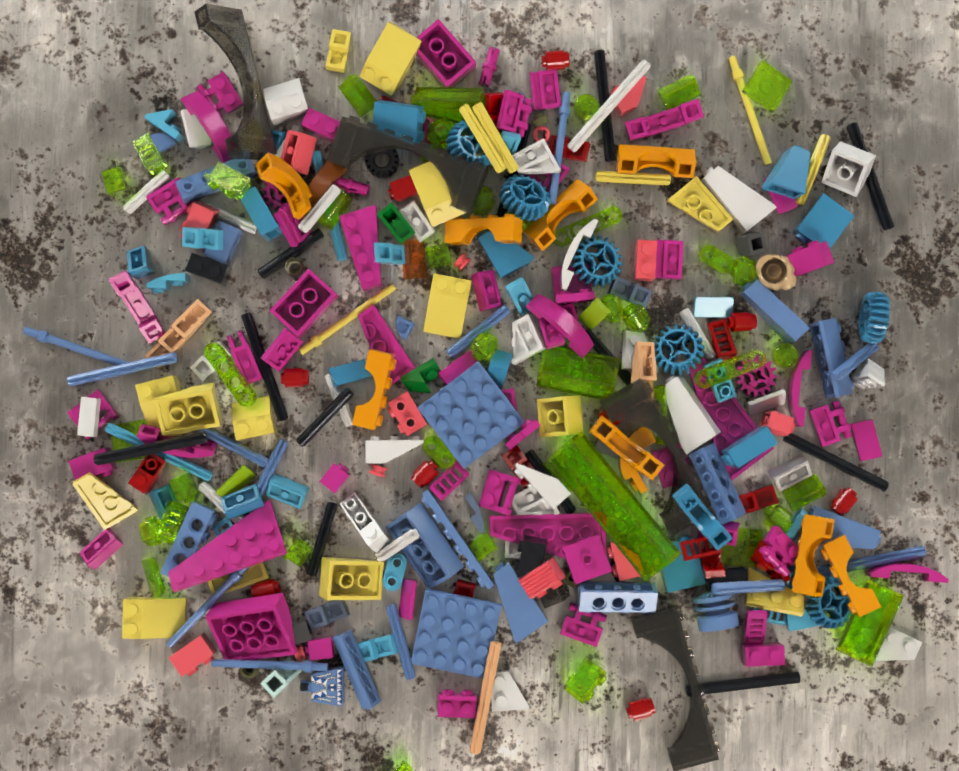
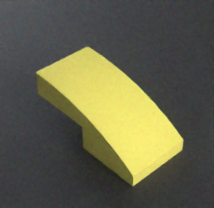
[325,29,351,73]

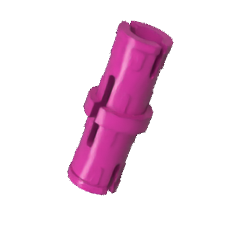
[478,47,500,88]
[335,177,370,197]

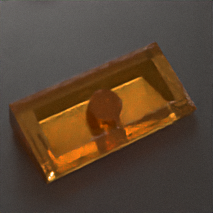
[401,240,427,280]

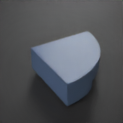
[150,133,177,153]
[396,315,415,341]

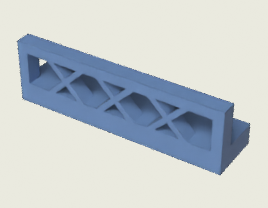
[332,630,381,710]

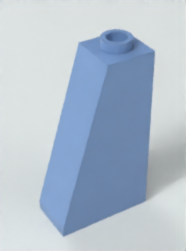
[740,279,810,344]
[798,506,881,549]
[493,561,548,643]

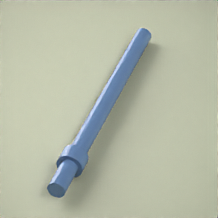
[549,92,571,204]
[23,327,129,365]
[166,567,249,648]
[211,659,328,673]

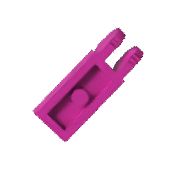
[227,330,263,386]

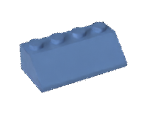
[809,318,854,399]
[386,503,464,589]

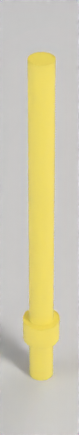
[728,56,772,165]
[298,283,396,355]

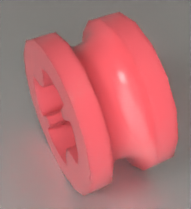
[533,126,550,143]
[453,253,471,272]
[369,464,388,478]
[295,643,308,662]

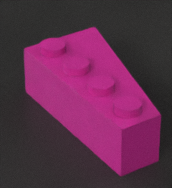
[339,204,382,292]

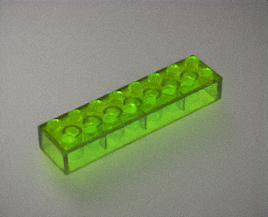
[547,431,681,582]

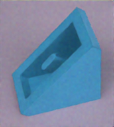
[127,245,155,279]
[487,349,513,390]

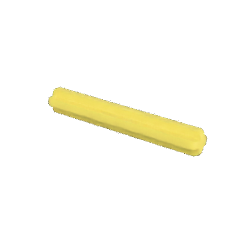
[472,102,518,173]
[459,104,507,173]
[795,134,831,206]
[595,171,671,185]

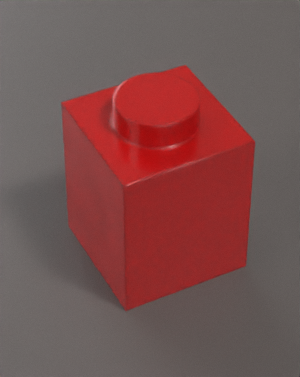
[388,175,418,204]

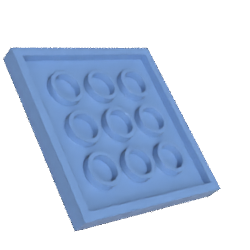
[417,361,525,469]
[411,588,502,679]

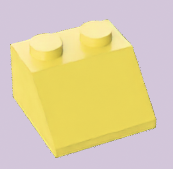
[232,395,278,441]
[537,395,584,437]

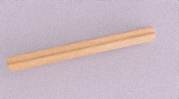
[469,641,502,755]

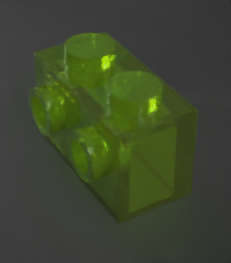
[563,656,607,704]

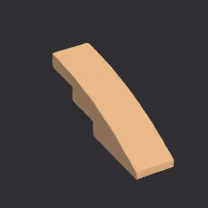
[145,299,212,370]
[630,341,657,422]

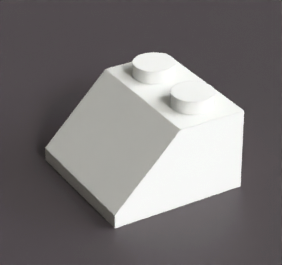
[263,78,309,125]
[821,141,876,197]

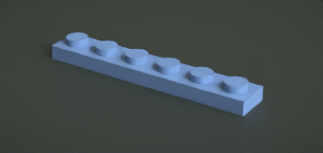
[421,489,494,589]

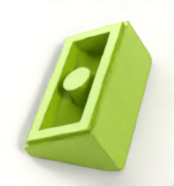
[216,465,256,497]

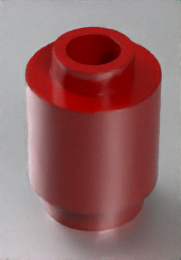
[541,50,570,70]
[727,312,757,332]
[281,368,309,388]
[411,460,439,488]
[830,487,858,516]
[251,578,281,597]
[626,698,656,722]

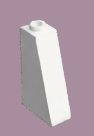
[701,166,777,234]
[662,375,721,455]

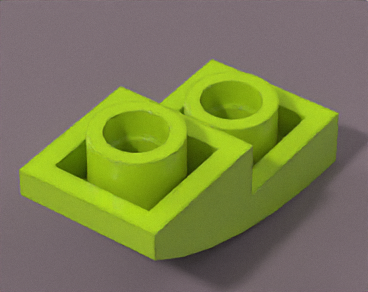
[578,298,611,330]

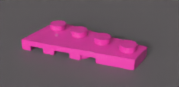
[358,305,416,386]

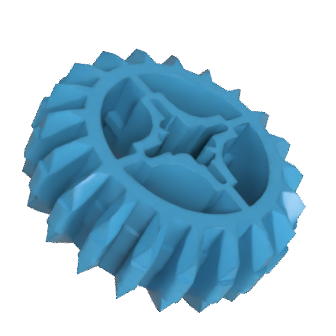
[446,120,491,171]
[499,174,551,222]
[572,235,623,287]
[858,291,890,344]
[654,324,705,376]
[804,576,854,629]

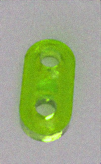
[698,245,735,274]
[423,436,456,470]

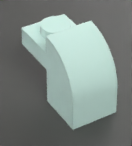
[260,656,302,698]

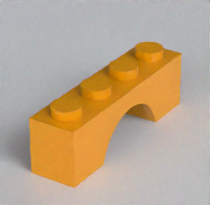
[616,144,696,178]
[522,178,598,251]
[444,214,523,246]
[352,349,397,430]
[588,416,664,481]
[792,514,835,597]
[820,534,881,617]

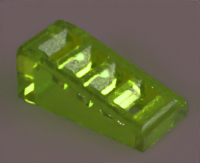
[131,133,168,175]
[154,500,189,545]

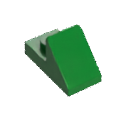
[377,202,416,244]
[400,358,441,393]

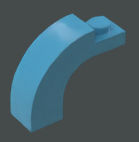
[672,483,732,551]

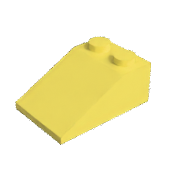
[359,21,422,96]
[409,155,467,227]
[423,273,472,339]
[135,375,191,437]
[153,383,222,436]
[319,557,384,600]
[122,597,187,639]

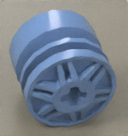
[693,591,740,632]

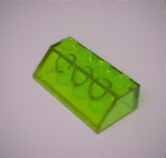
[536,346,621,402]
[835,579,904,667]

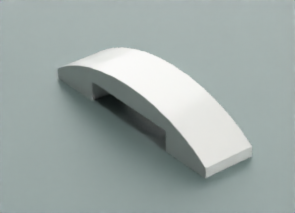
[560,219,599,291]

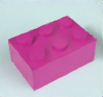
[416,19,476,93]
[269,268,339,339]

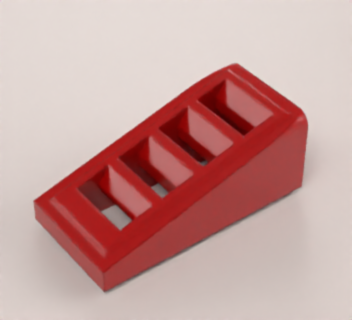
[707,319,737,361]
[679,536,722,561]

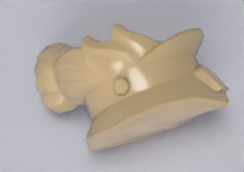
[756,254,796,291]

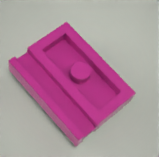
[529,69,561,111]
[273,201,312,248]
[655,239,683,280]

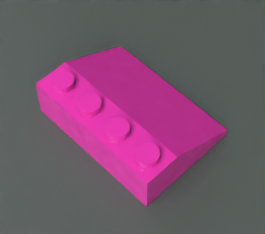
[205,593,297,660]

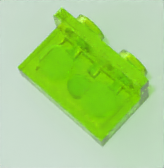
[204,161,253,201]

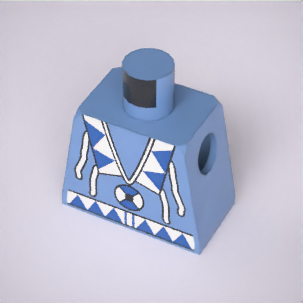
[300,665,345,706]

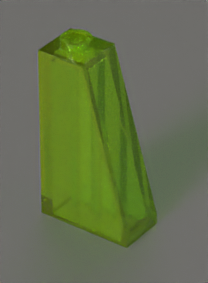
[411,87,485,124]

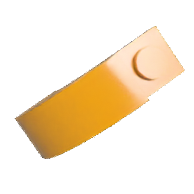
[255,152,312,220]
[618,425,656,494]

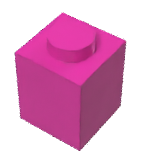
[319,463,350,493]
[305,635,335,661]

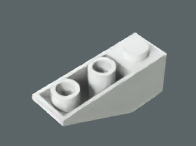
[851,358,885,390]
[365,436,424,464]
[513,463,571,509]
[340,492,391,553]

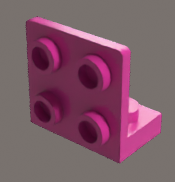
[551,264,595,305]

